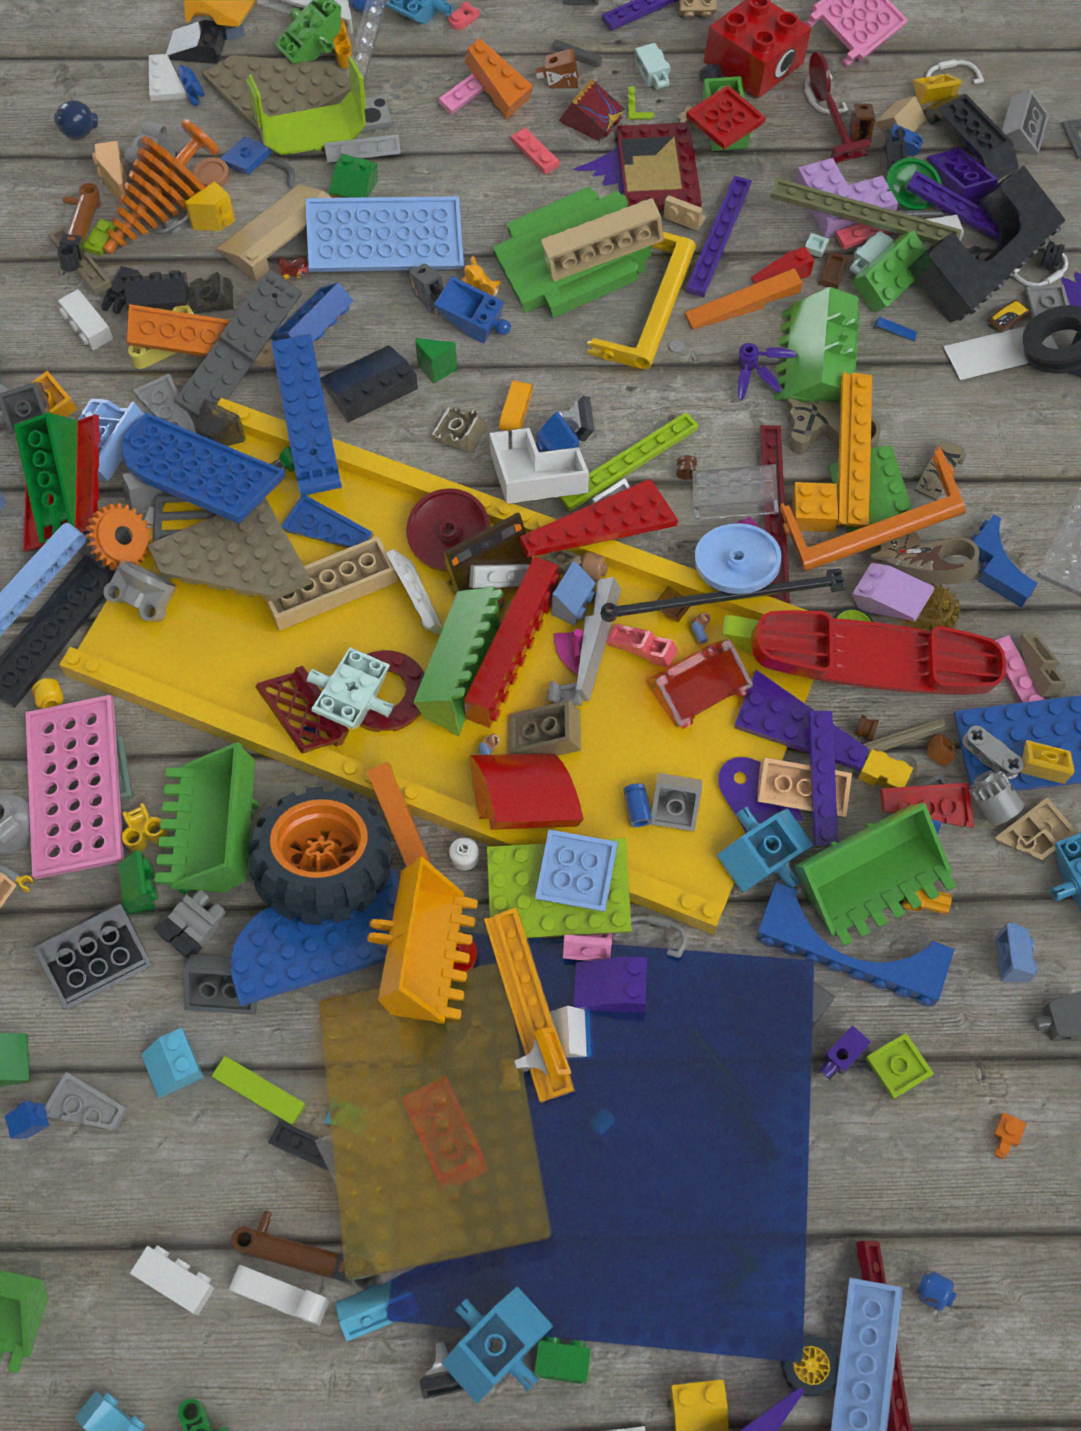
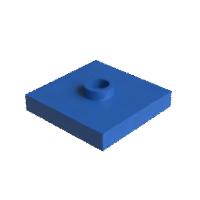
[220,136,272,175]

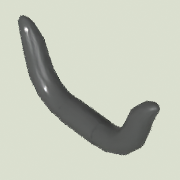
[256,156,295,187]

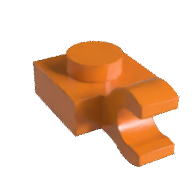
[993,1112,1027,1159]

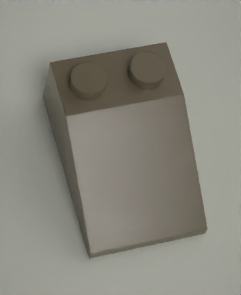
[509,700,581,755]

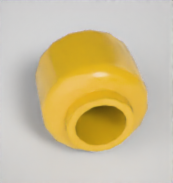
[32,678,64,709]

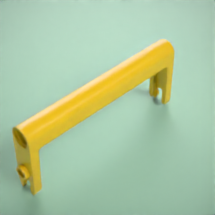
[587,232,696,370]

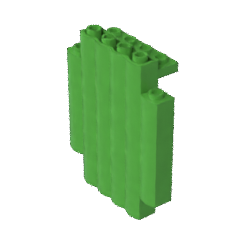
[492,186,652,318]

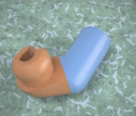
[691,612,711,644]
[478,734,500,755]

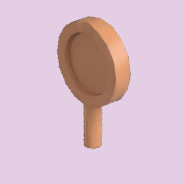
[193,157,230,187]

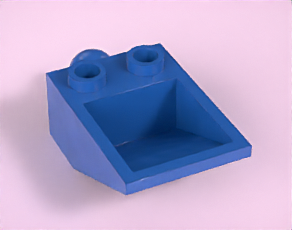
[434,276,511,344]

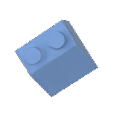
[552,561,596,626]
[995,923,1038,982]

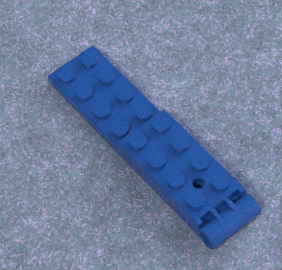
[271,334,342,496]

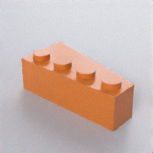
[465,38,533,120]

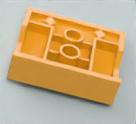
[184,0,256,27]

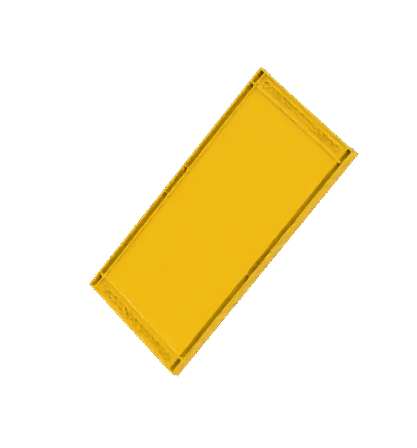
[59,398,814,935]

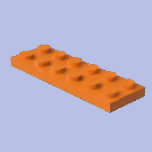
[126,304,231,357]

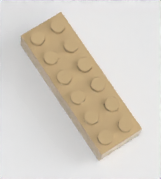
[541,198,664,282]
[265,536,397,631]

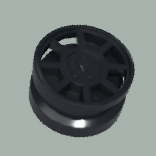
[1041,241,1065,272]

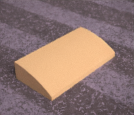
[757,758,852,818]

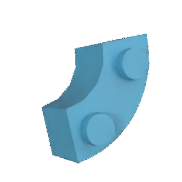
[75,1390,146,1431]

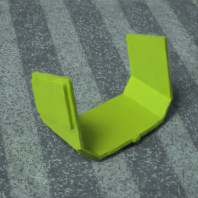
[246,56,366,155]

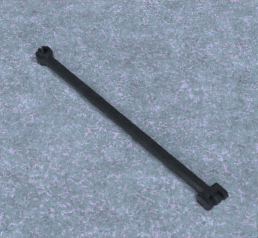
[600,568,847,622]

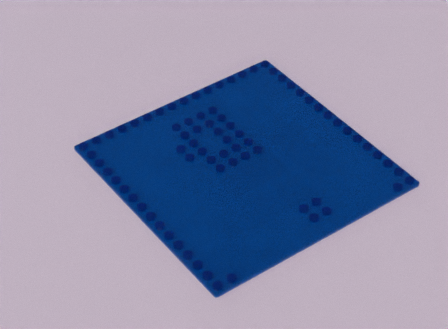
[387,932,814,1363]

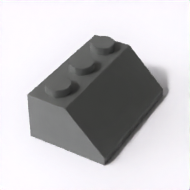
[184,954,258,1015]

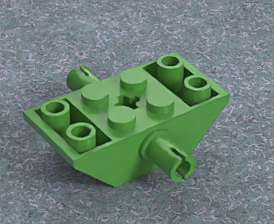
[274,0,341,63]

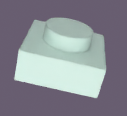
[805,233,829,258]

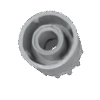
[969,771,1024,825]

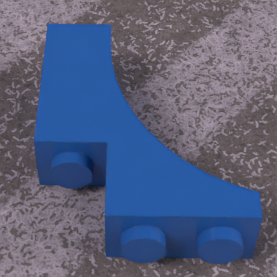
[970,514,1038,608]

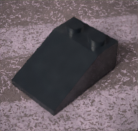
[166,20,226,64]

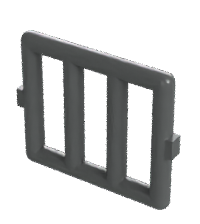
[153,494,216,542]

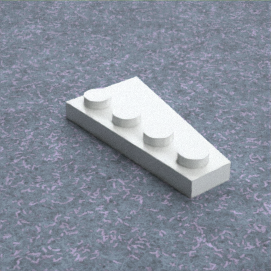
[386,549,443,635]

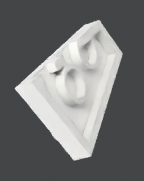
[149,54,187,101]

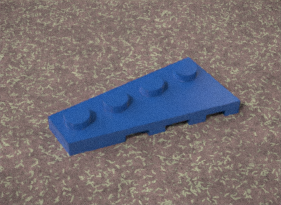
[281,495,373,548]

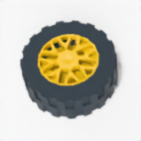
[781,1335,840,1397]

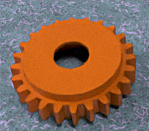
[85,503,153,570]

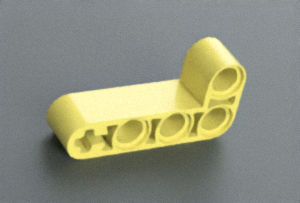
[128,305,194,369]

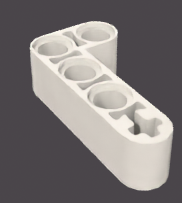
[228,1265,329,1326]

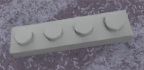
[324,134,401,163]

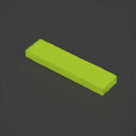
[211,1056,306,1126]

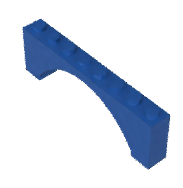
[755,882,955,1007]

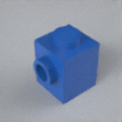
[4,1101,49,1139]

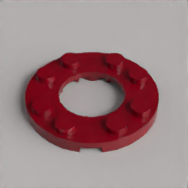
[360,650,425,732]

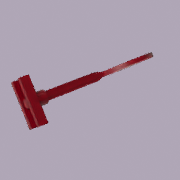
[809,52,871,163]

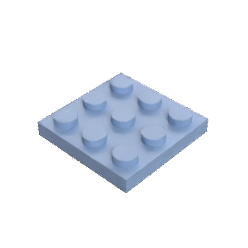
[535,830,618,912]

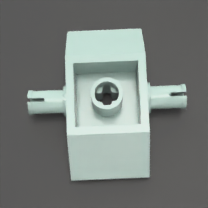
[307,647,394,729]

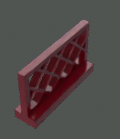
[255,666,349,754]

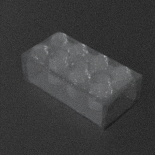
[693,464,779,520]

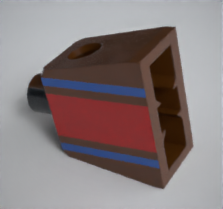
[849,103,876,148]

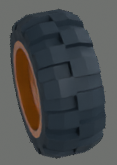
[248,787,392,925]

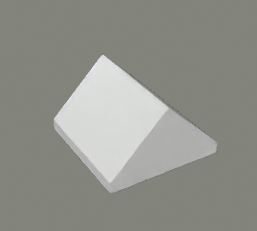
[550,1006,594,1061]

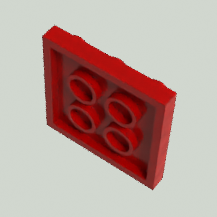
[686,85,766,150]

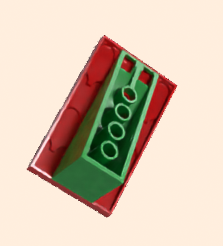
[14,412,100,552]

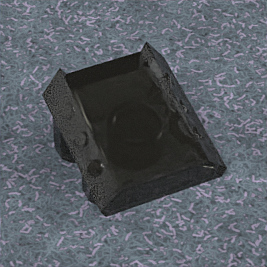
[189,272,234,314]

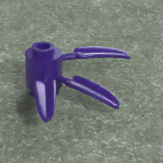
[738,343,797,401]

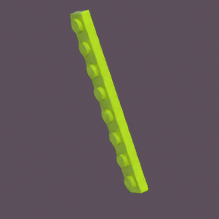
[557,412,699,512]

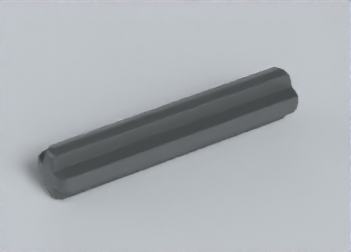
[552,39,602,67]

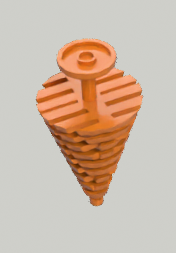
[103,118,220,254]

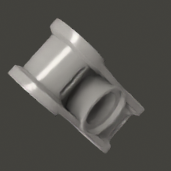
[962,726,1024,780]

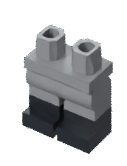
[153,890,226,959]

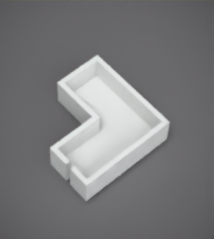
[490,428,589,504]

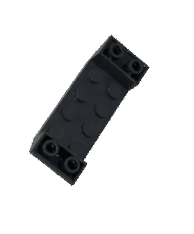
[923,94,1019,180]

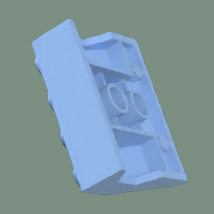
[77,398,144,481]

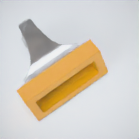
[514,1027,572,1078]

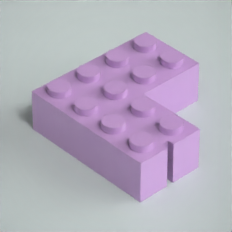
[795,158,898,238]

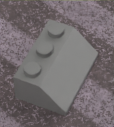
[1002,89,1049,155]

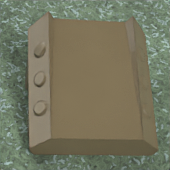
[431,407,487,453]

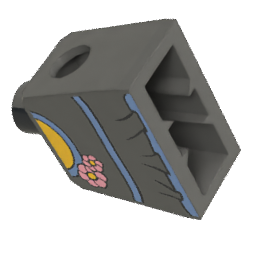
[408,264,444,312]

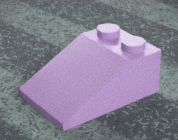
[852,563,934,621]

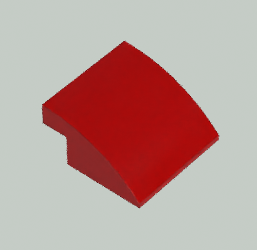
[469,754,584,830]

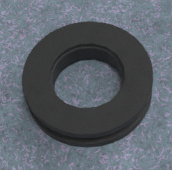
[1022,305,1081,374]

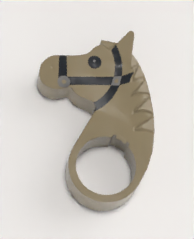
[787,398,881,454]

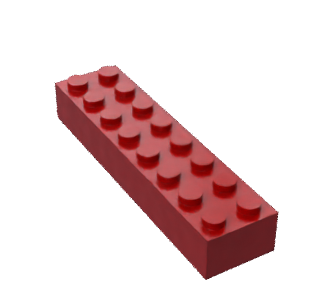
[464,556,560,728]

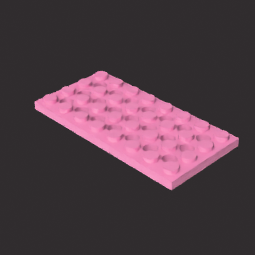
[26,695,124,879]

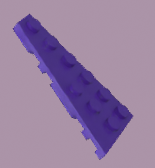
[734,670,869,772]

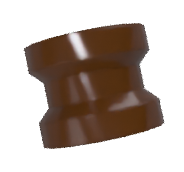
[676,455,697,480]
[855,715,879,741]

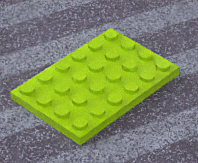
[487,838,632,939]

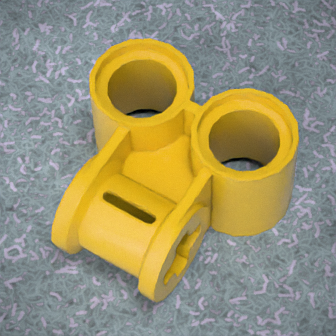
[122,803,168,853]

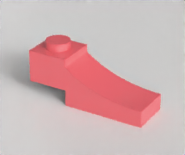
[606,624,678,667]

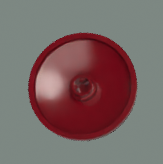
[406,488,491,572]

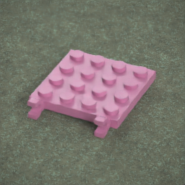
[805,0,908,67]

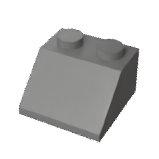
[651,773,702,832]

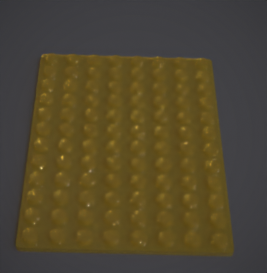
[319,963,551,1280]

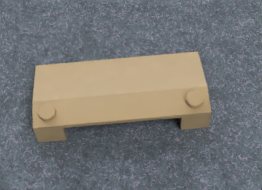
[216,184,332,282]

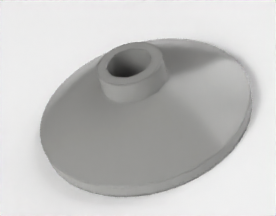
[154,211,188,234]

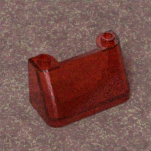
[645,639,753,729]

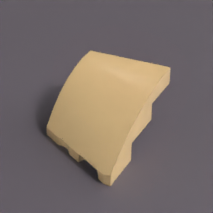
[995,797,1077,860]

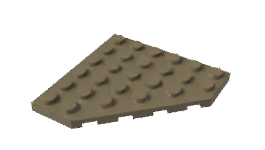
[203,55,351,135]
[147,498,312,601]

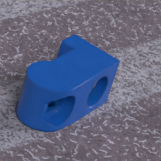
[884,124,923,156]

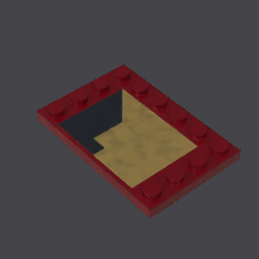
[616,122,702,210]

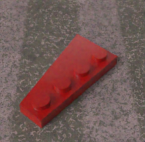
[879,783,974,828]

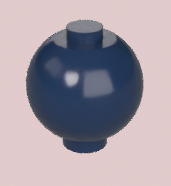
[54,100,98,139]

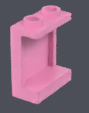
[563,933,612,961]

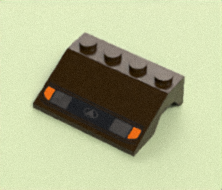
[444,512,532,596]

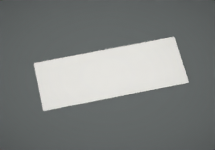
[944,326,1059,380]

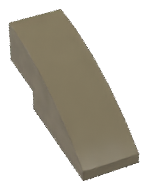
[1019,633,1067,697]

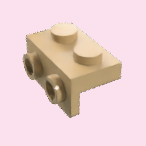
[664,195,705,231]

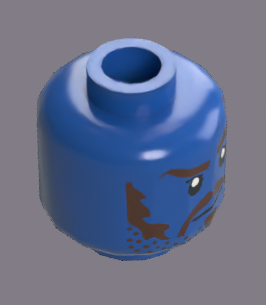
[916,1271,957,1311]

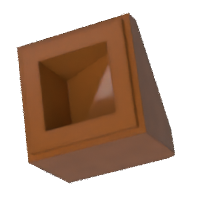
[927,733,955,767]

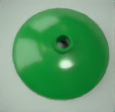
[886,158,941,210]

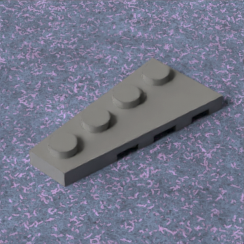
[133,373,199,434]

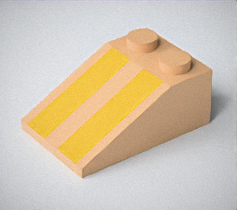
[92,141,130,211]

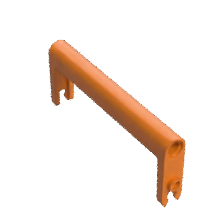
[780,446,966,572]

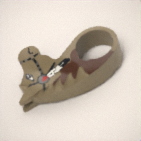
[871,531,979,584]

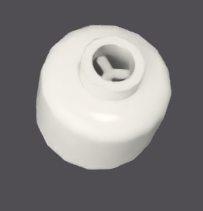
[449,837,479,871]

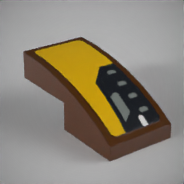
[988,299,1031,333]

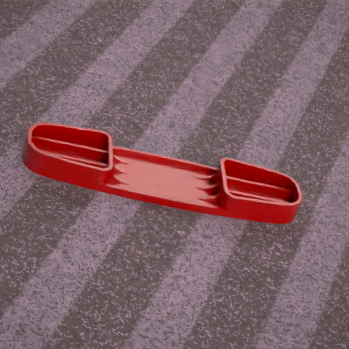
[751,610,1006,695]

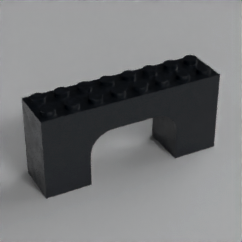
[907,165,1066,323]

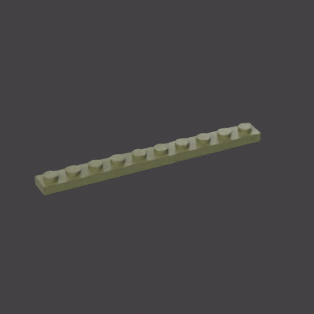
[770,178,962,244]

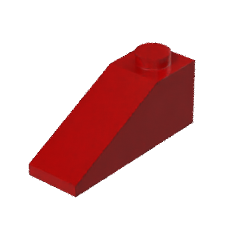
[751,246,814,284]

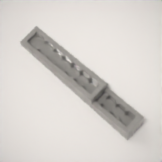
[576,577,621,701]

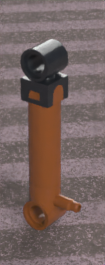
[57,183,101,272]

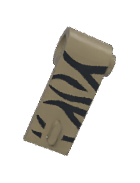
[915,438,967,500]

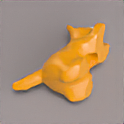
[461,256,500,296]

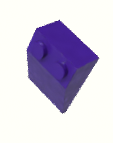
[573,957,647,1013]

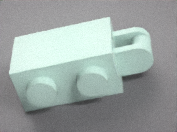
[634,43,671,90]
[849,231,894,275]

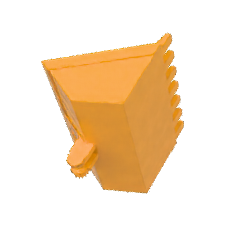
[367,856,478,1024]

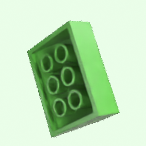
[828,445,912,533]

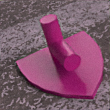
[555,629,583,675]

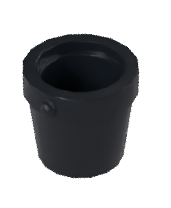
[699,64,723,85]

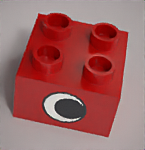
[703,0,811,99]

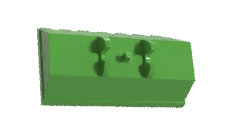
[773,287,860,402]
[155,742,259,893]
[795,802,956,946]

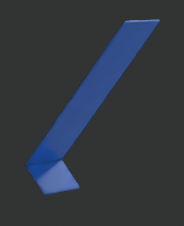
[873,317,917,341]

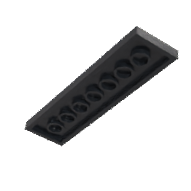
[0,555,115,708]

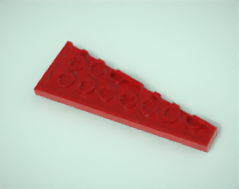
[518,479,678,558]

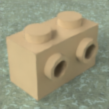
[679,0,716,18]

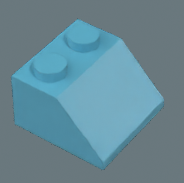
[141,1028,204,1098]

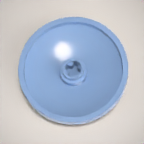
[695,523,781,594]

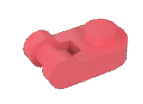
[449,1,480,30]

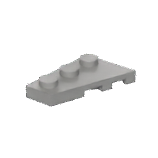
[44,1072,129,1130]

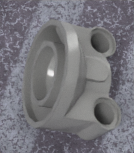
[124,120,176,184]
[104,560,177,622]
[0,794,31,855]

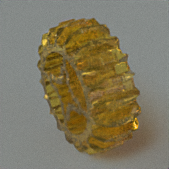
[906,582,960,631]

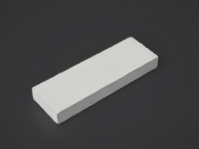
[469,564,530,588]

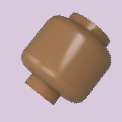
[579,552,608,582]

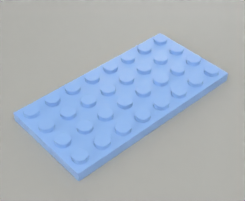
[305,196,464,272]

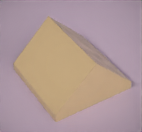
[875,96,926,133]

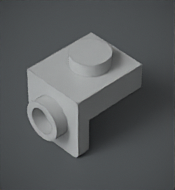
[547,681,582,707]

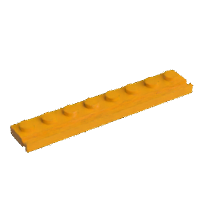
[837,372,872,528]
[484,908,575,1103]

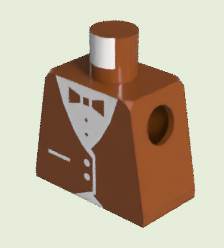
[536,48,579,89]

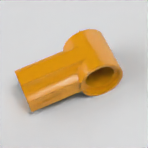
[903,889,952,915]

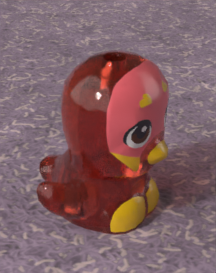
[278,256,309,280]

